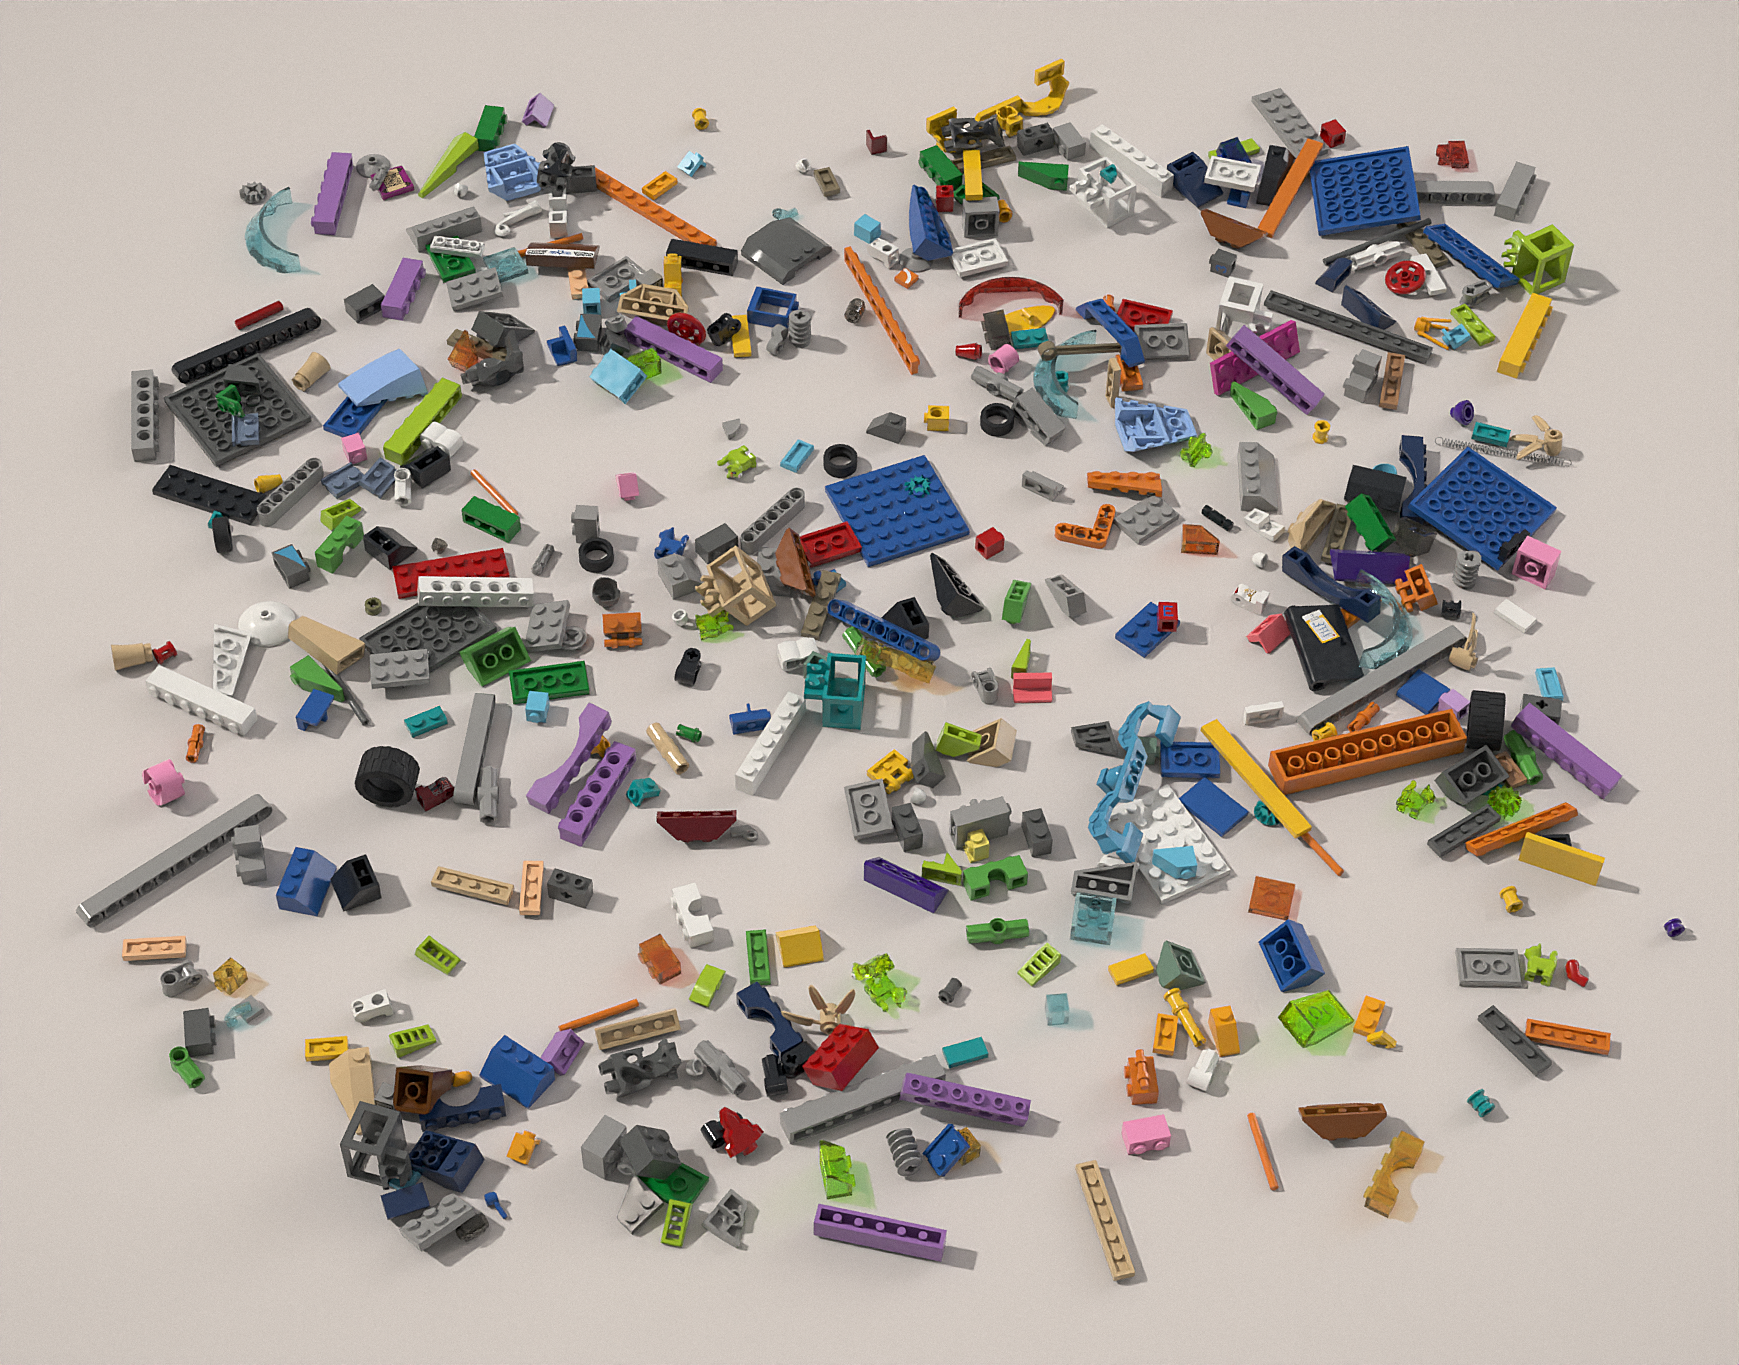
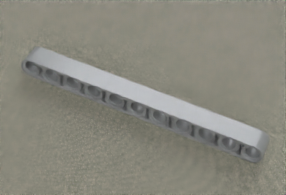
[1297,625,1467,736]
[76,794,272,927]

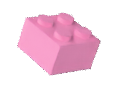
[1512,536,1561,589]

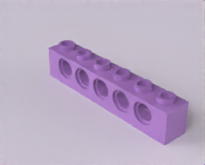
[558,741,636,847]
[899,1072,1031,1127]

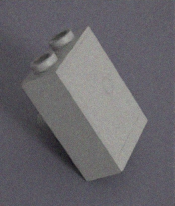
[949,796,1012,850]

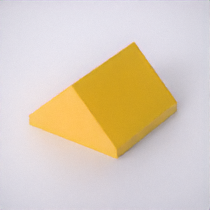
[775,925,824,968]

